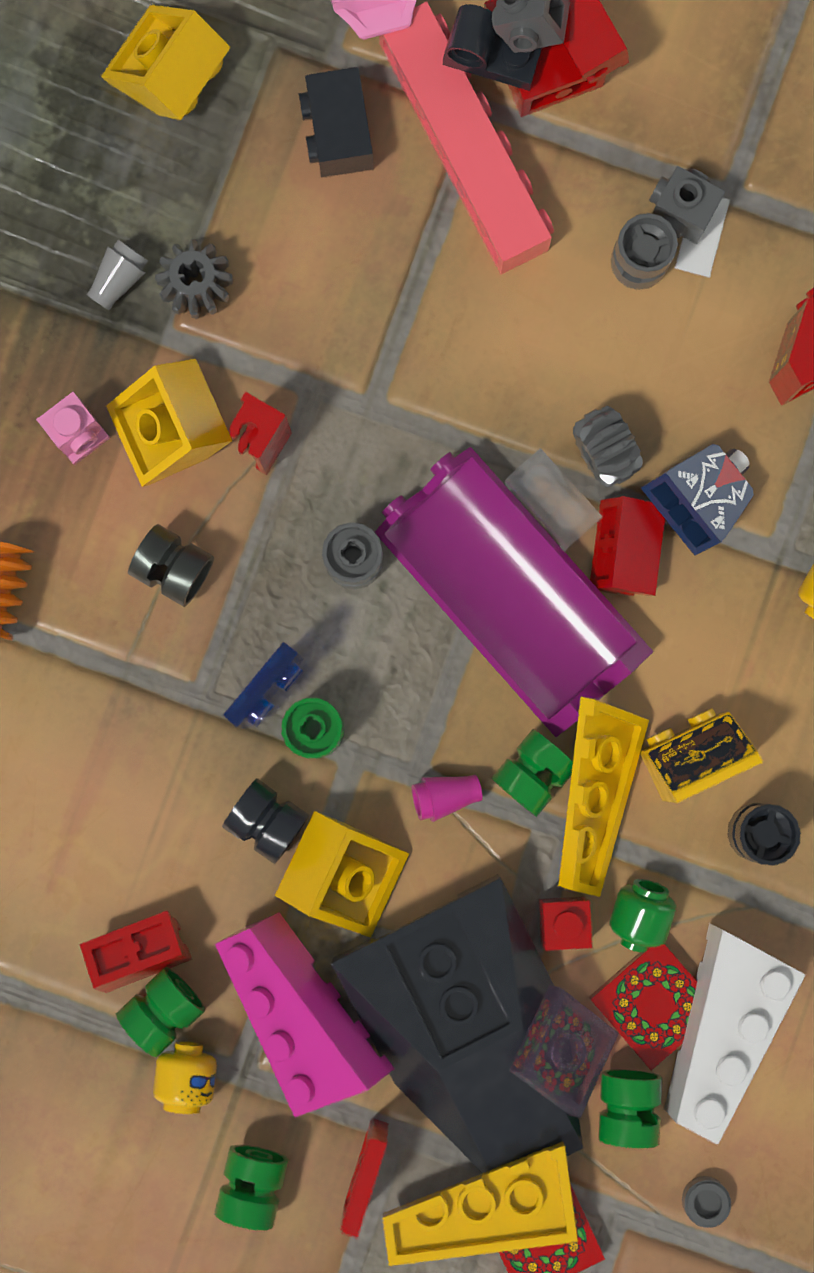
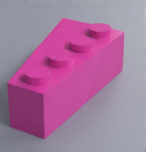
[215,912,395,1117]

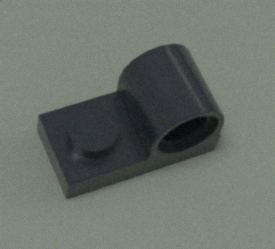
[443,4,543,91]

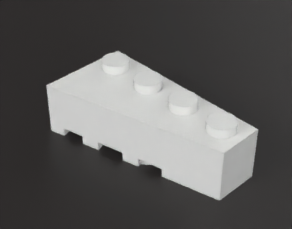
[664,923,805,1145]

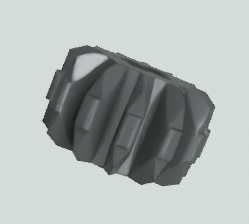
[155,239,234,319]
[573,406,643,488]

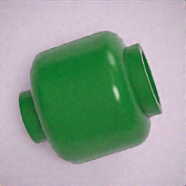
[610,879,677,952]

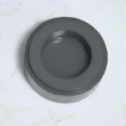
[682,1176,731,1228]

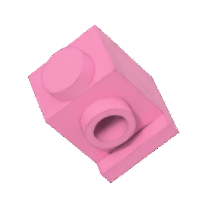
[36,392,110,465]

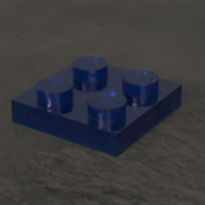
[223,641,304,729]

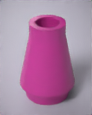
[412,774,483,822]

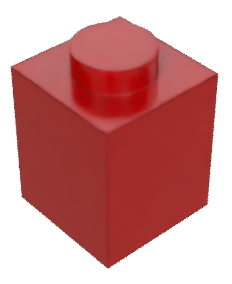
[538,896,593,951]

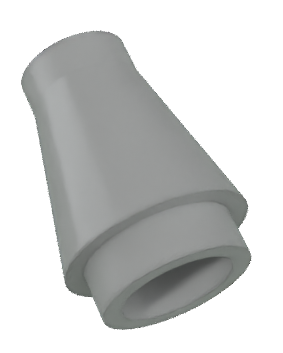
[87,239,148,310]

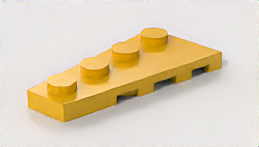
[558,697,649,897]
[383,1141,578,1266]

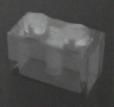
[504,448,602,552]

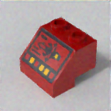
[769,288,814,406]

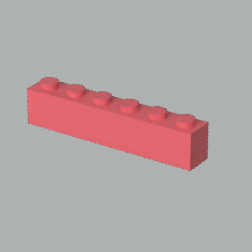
[379,1,554,275]

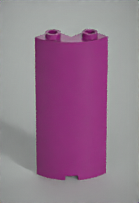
[374,447,654,738]

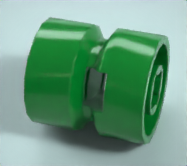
[282,698,344,758]
[491,729,573,817]
[116,967,206,1058]
[598,1069,663,1149]
[214,1145,289,1231]

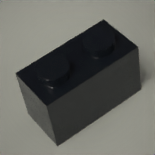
[299,67,374,178]

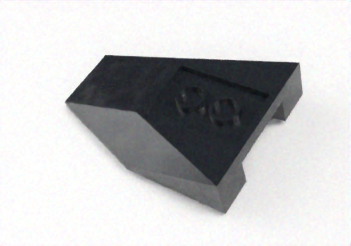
[331,874,583,1173]

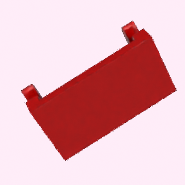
[563,0,629,84]
[230,391,292,475]
[590,496,665,596]
[79,910,192,993]

